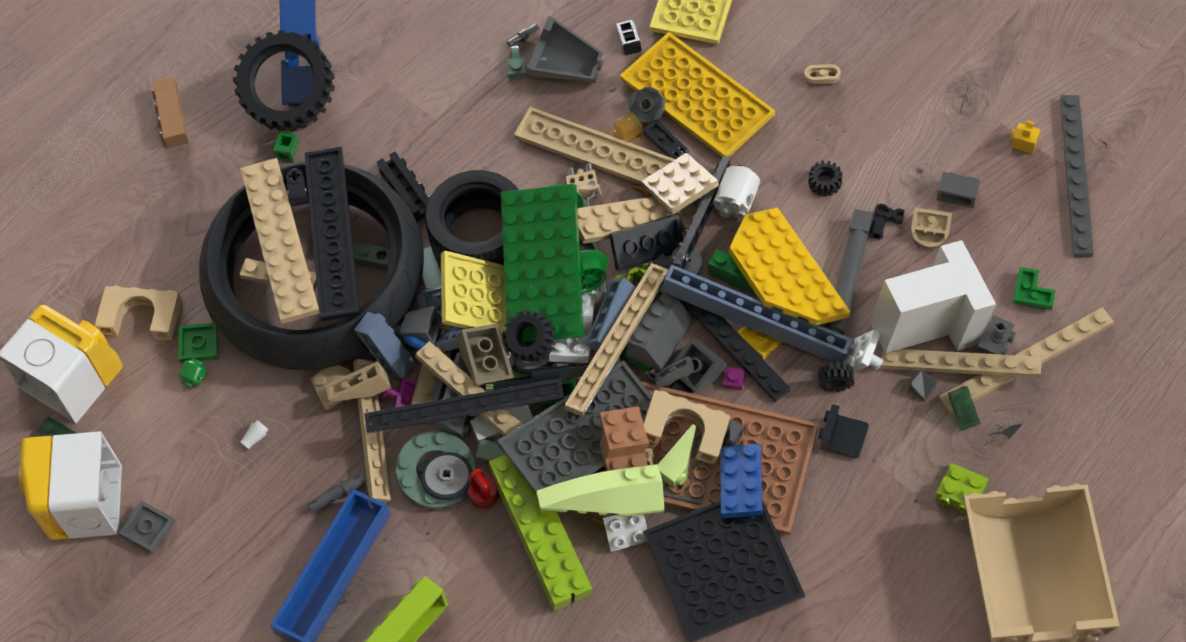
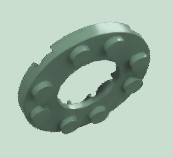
[396,431,476,509]

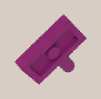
[378,377,417,408]

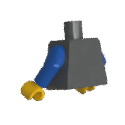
[394,306,451,352]

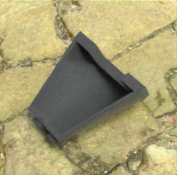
[525,16,604,84]

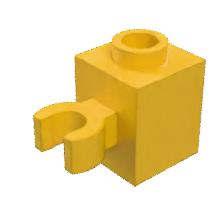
[1010,120,1041,154]

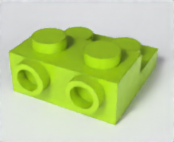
[935,463,989,514]

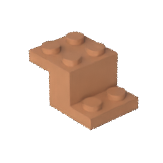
[599,406,649,471]

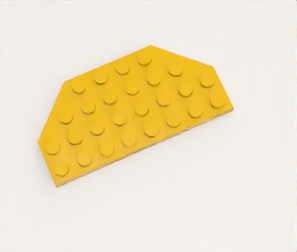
[728,207,851,325]

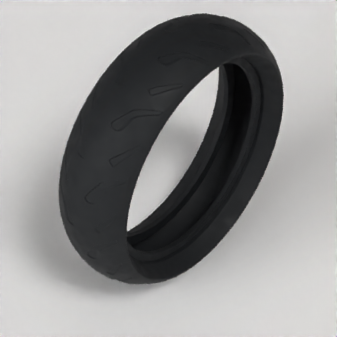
[199,162,424,370]

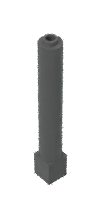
[826,209,873,335]

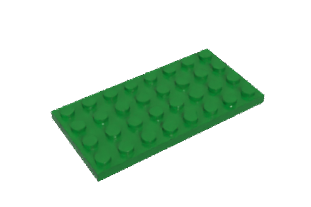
[501,184,584,343]

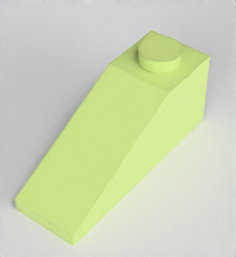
[658,424,697,489]

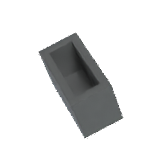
[937,172,980,208]

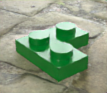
[1013,267,1056,310]

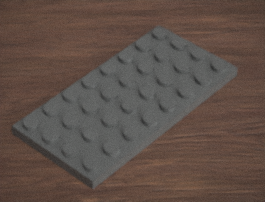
[497,360,671,496]

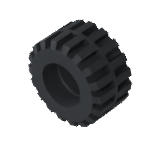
[502,310,556,362]

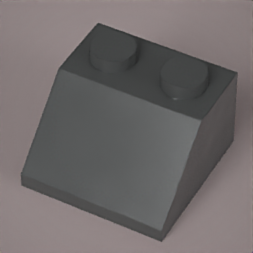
[672,338,728,393]

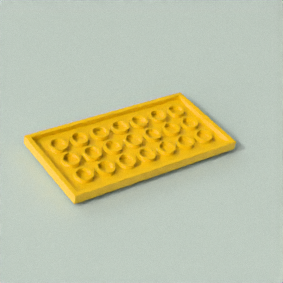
[620,32,775,158]

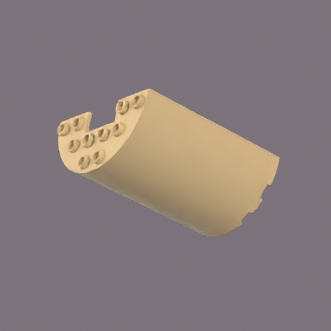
[963,483,1120,642]

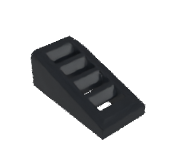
[616,20,642,55]

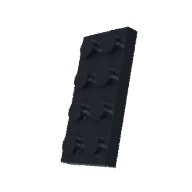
[609,214,683,271]

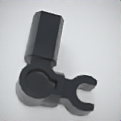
[870,204,905,240]

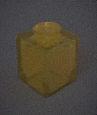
[613,112,643,142]

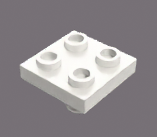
[842,330,883,372]
[602,513,648,552]

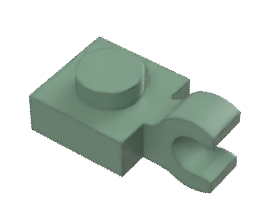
[507,46,526,78]

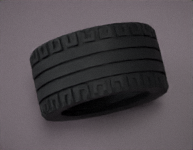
[425,170,519,265]

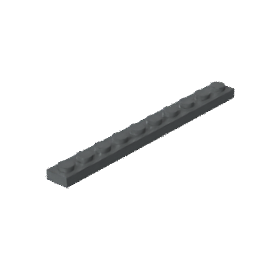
[1060,95,1094,257]

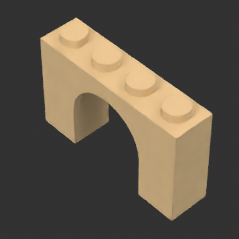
[95,285,182,341]
[643,390,730,465]

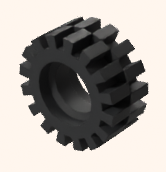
[808,160,842,197]
[818,362,855,392]

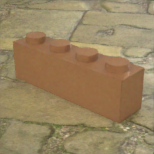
[151,76,189,148]

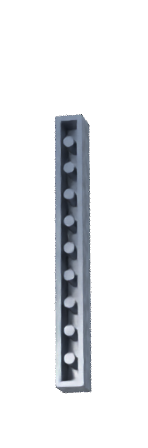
[661,265,852,364]

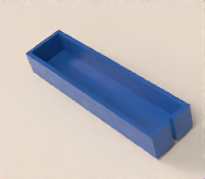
[270,489,391,642]

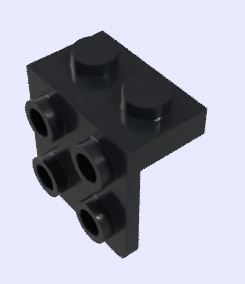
[818,404,869,458]

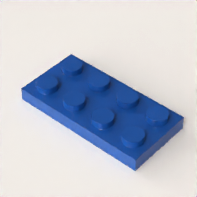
[720,444,763,518]

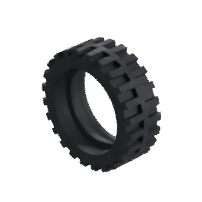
[233,30,335,132]

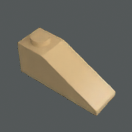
[325,361,391,402]

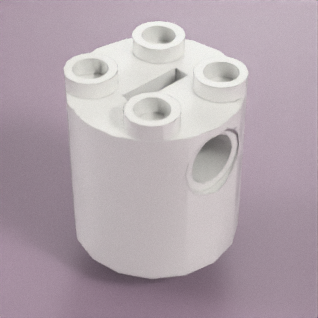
[713,166,760,220]

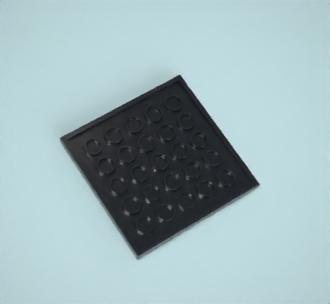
[644,500,805,642]

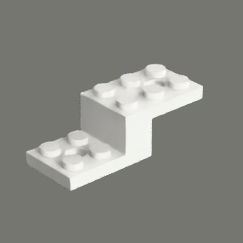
[549,288,598,363]

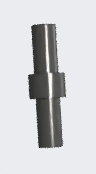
[507,23,539,47]

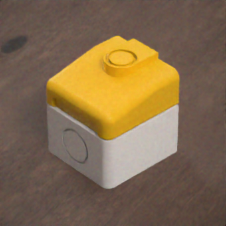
[0,305,123,424]
[19,431,122,540]

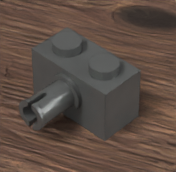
[976,315,1016,355]

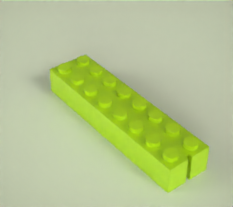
[489,455,592,611]
[363,576,449,642]

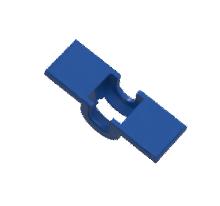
[279,0,321,105]

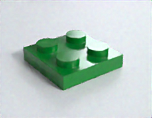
[178,322,218,363]

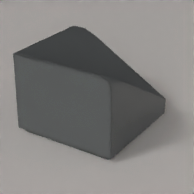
[909,370,938,401]
[722,420,743,446]

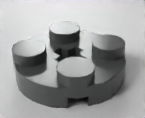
[629,87,666,124]

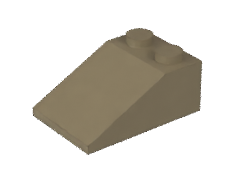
[456,323,514,386]

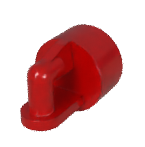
[467,468,499,509]

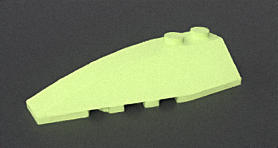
[536,465,664,517]

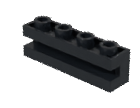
[376,151,431,222]

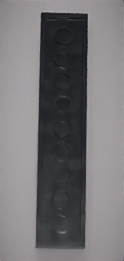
[304,146,360,321]

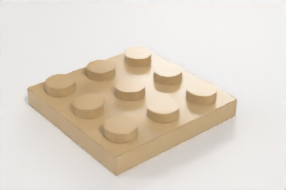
[641,153,719,214]

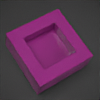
[723,367,745,390]

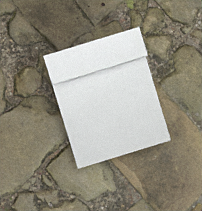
[870,240,996,353]

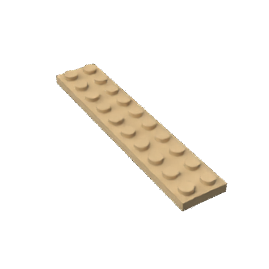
[514,107,676,185]
[240,158,320,324]

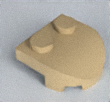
[911,208,952,247]
[310,365,353,411]

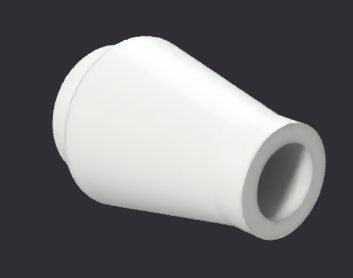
[240,420,268,449]

